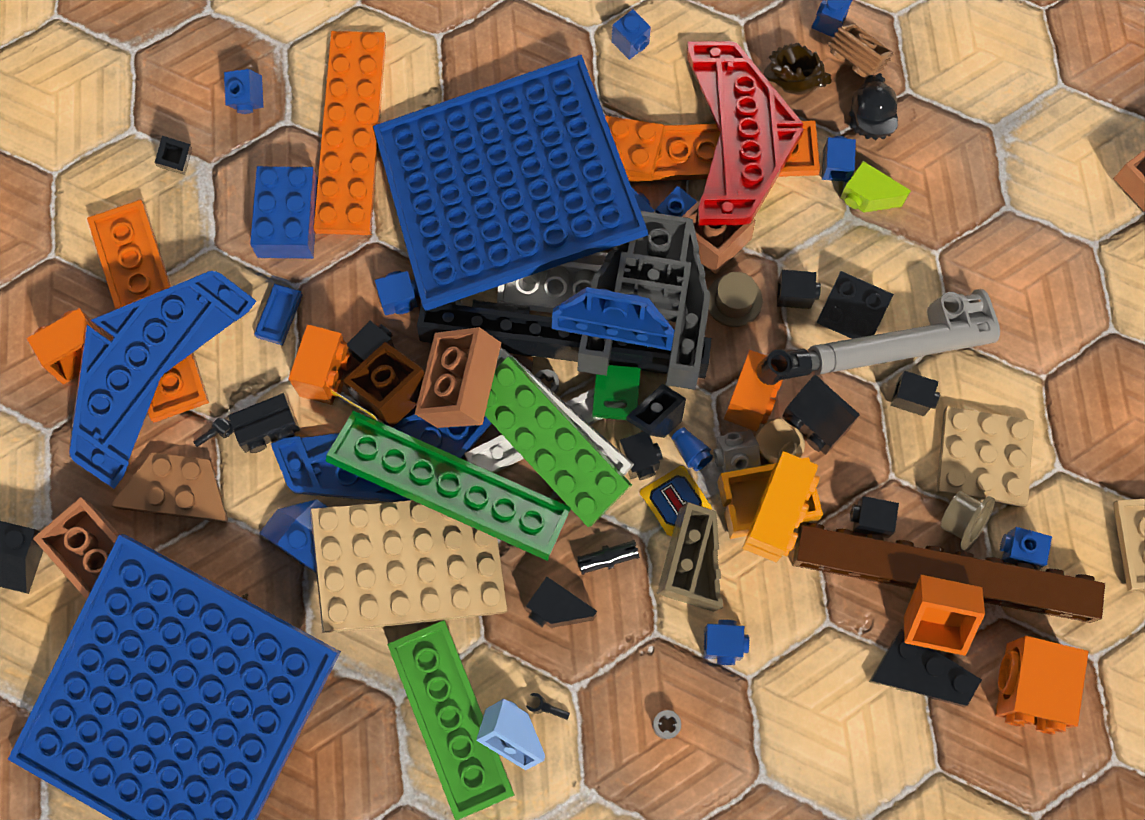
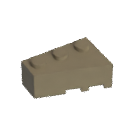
[657,502,723,612]

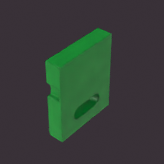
[592,365,641,420]

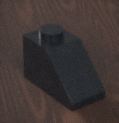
[626,384,686,438]
[526,577,597,628]

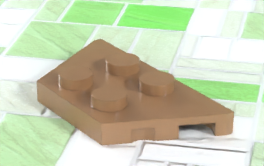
[112,452,228,523]

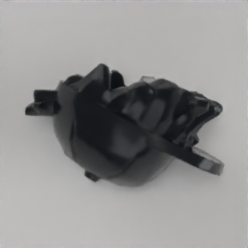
[849,73,898,141]

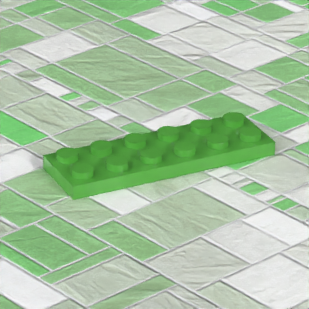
[485,356,632,527]
[387,620,515,820]

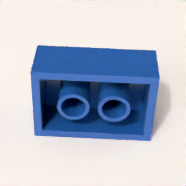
[250,166,318,259]

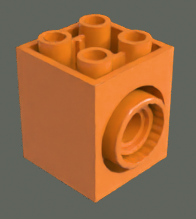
[995,636,1089,734]

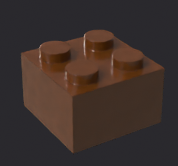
[343,342,425,428]

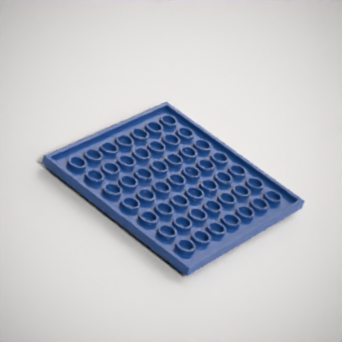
[373,54,648,311]
[8,534,341,820]

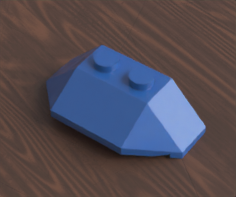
[552,287,675,351]
[259,499,328,574]

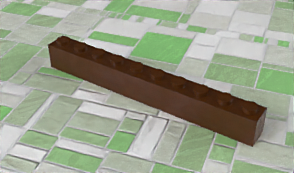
[792,523,1105,623]

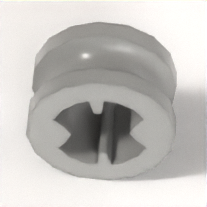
[535,369,559,394]
[653,710,681,739]

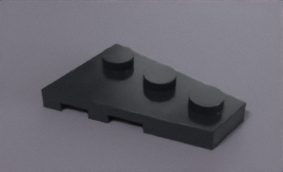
[869,629,982,707]

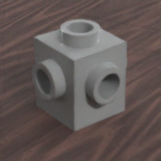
[713,430,761,473]

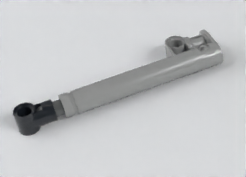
[756,289,1000,385]

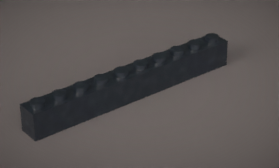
[417,302,712,379]

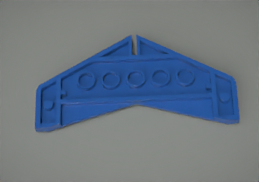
[69,271,256,489]
[271,408,492,502]

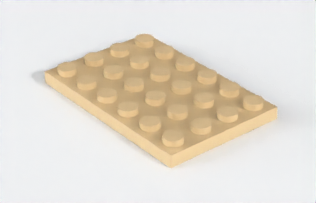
[310,500,507,633]

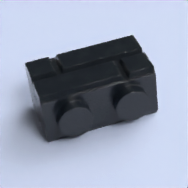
[228,393,300,453]

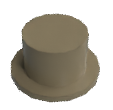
[708,271,763,328]
[941,491,995,551]

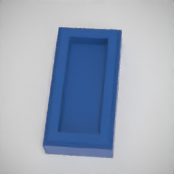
[254,283,303,346]

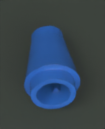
[671,427,713,471]

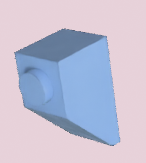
[476,699,545,770]

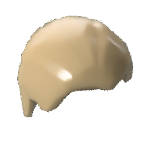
[755,417,805,464]

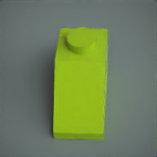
[840,161,911,213]

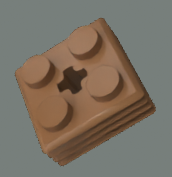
[828,24,894,77]

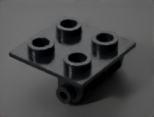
[816,271,894,339]

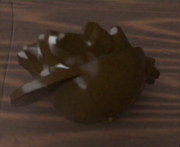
[763,43,832,95]

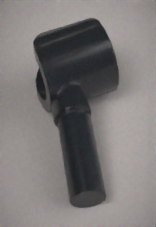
[193,418,234,447]
[526,693,570,720]

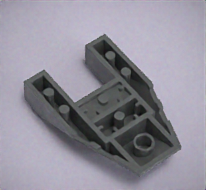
[577,211,710,390]

